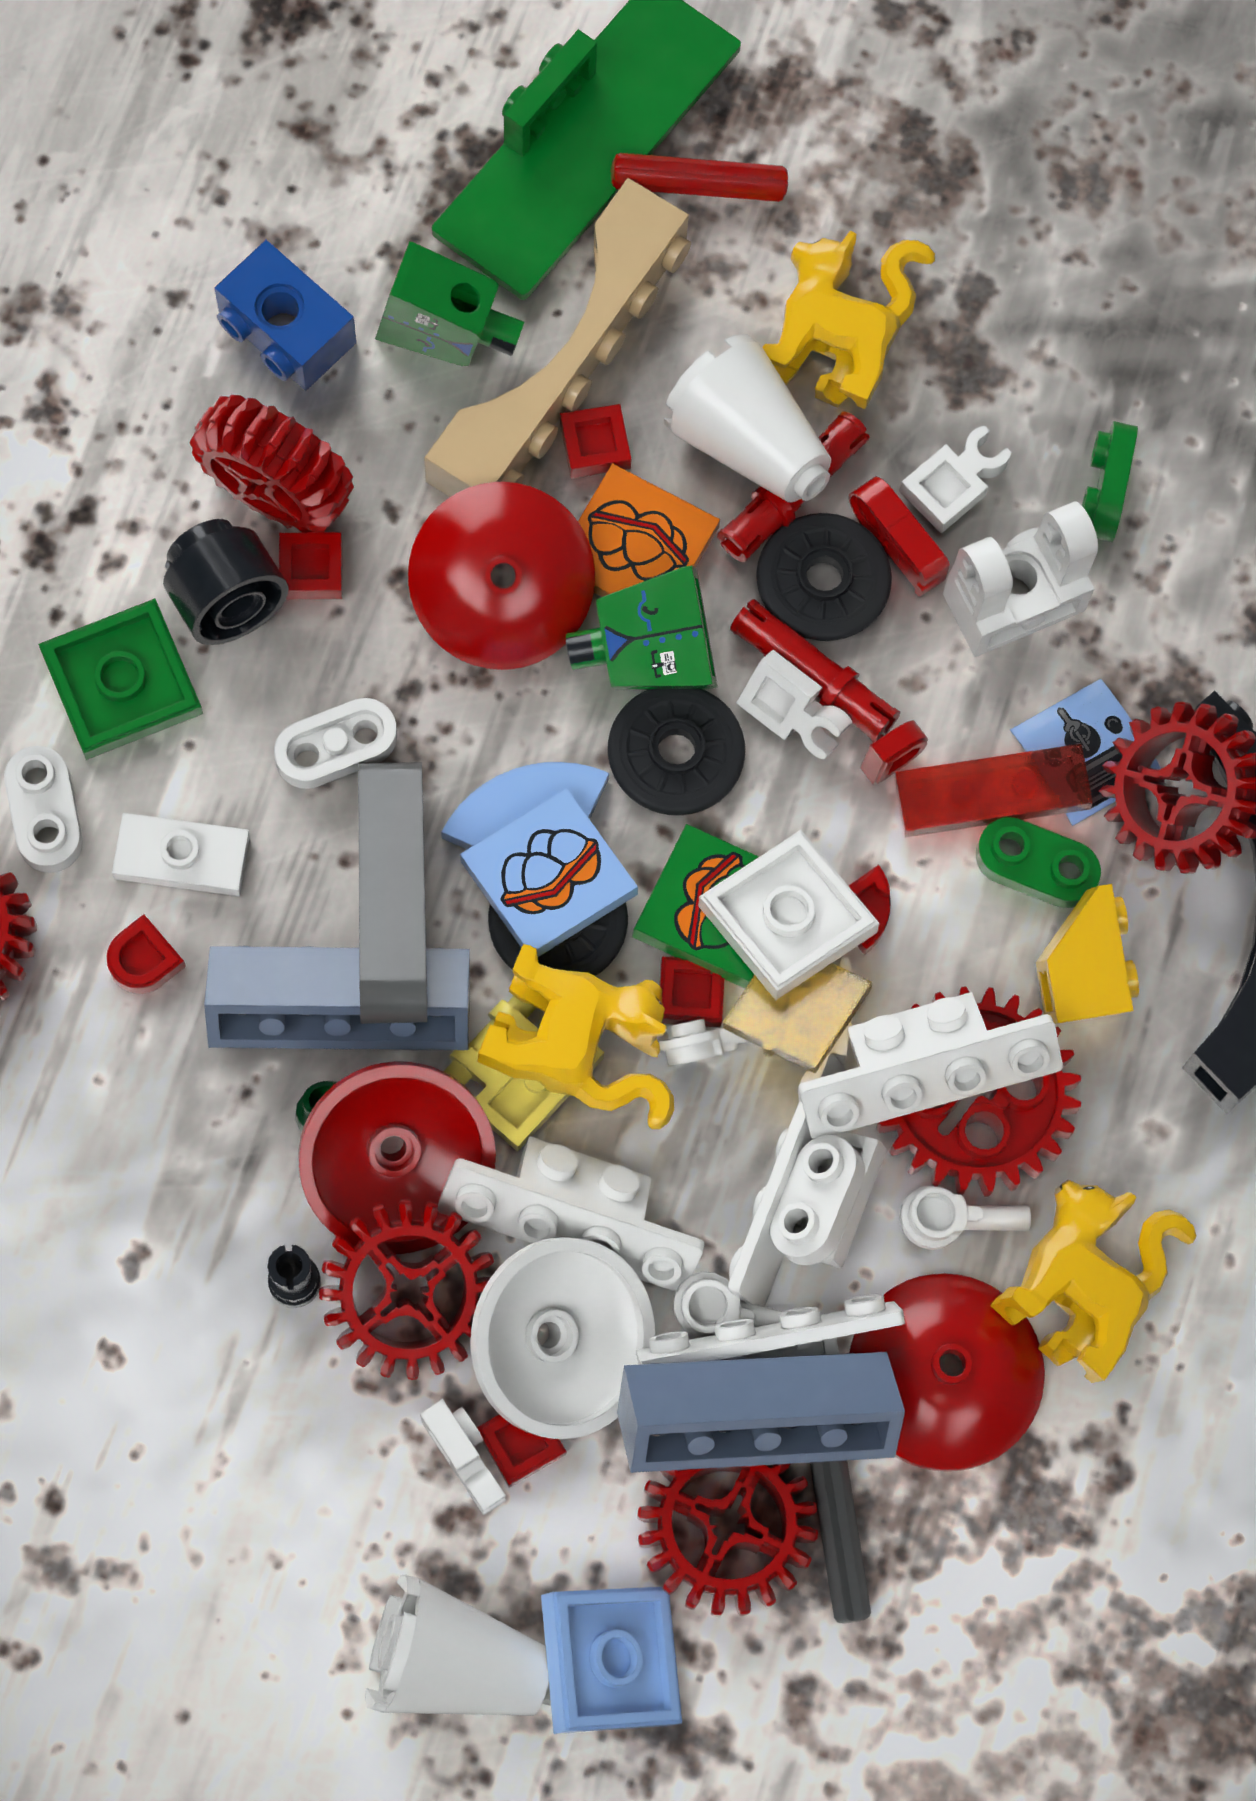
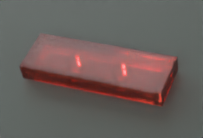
[894,744,1093,837]

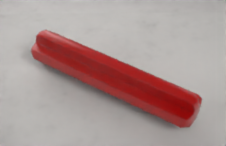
[611,153,788,202]

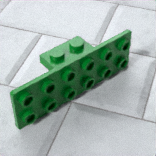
[432,0,741,300]

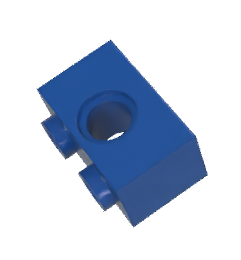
[214,240,357,391]

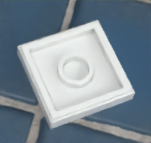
[698,830,879,1000]

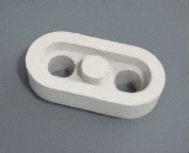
[274,698,397,789]
[4,746,82,873]
[770,1135,865,1265]

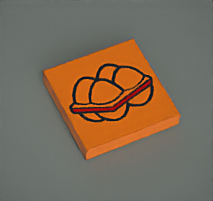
[578,463,720,597]

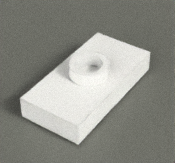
[112,813,250,896]

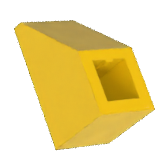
[1035,884,1139,1024]

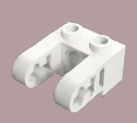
[943,501,1098,657]

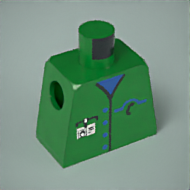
[375,241,525,366]
[566,565,718,690]

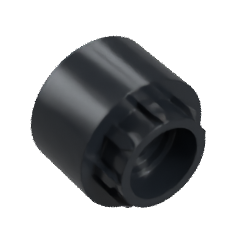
[163,519,289,645]

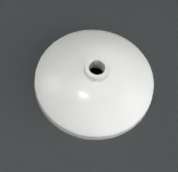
[470,1237,655,1439]

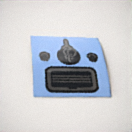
[1010,679,1161,826]

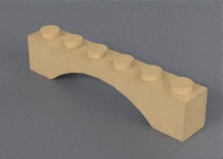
[424,178,691,497]

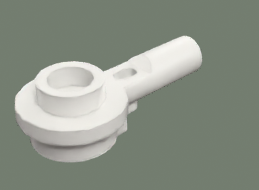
[658,1009,784,1066]
[899,1184,1031,1250]
[673,1271,782,1337]

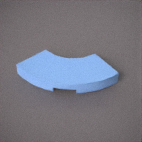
[441,762,609,849]

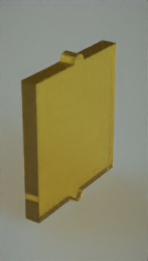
[723,963,872,1074]

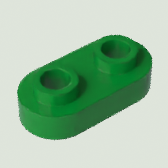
[1082,421,1138,542]
[976,817,1101,908]

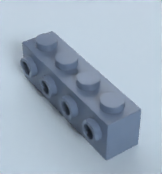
[204,946,470,1050]
[617,1352,905,1473]

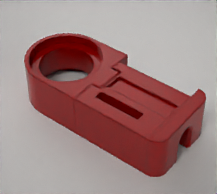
[848,476,950,597]

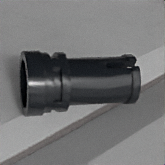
[267,1245,321,1308]

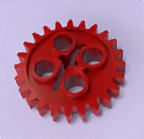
[876,986,1082,1197]

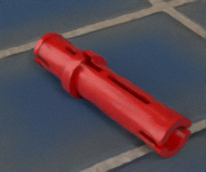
[717,411,870,562]
[730,599,900,742]

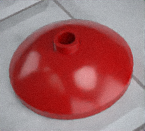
[408,482,595,670]
[298,1061,496,1254]
[849,1273,1045,1472]

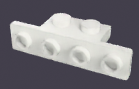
[798,992,1063,1139]
[728,1051,887,1307]
[438,1136,704,1292]
[636,1294,905,1365]

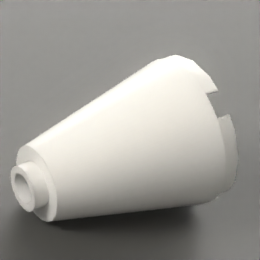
[664,334,831,502]
[365,1575,551,1716]

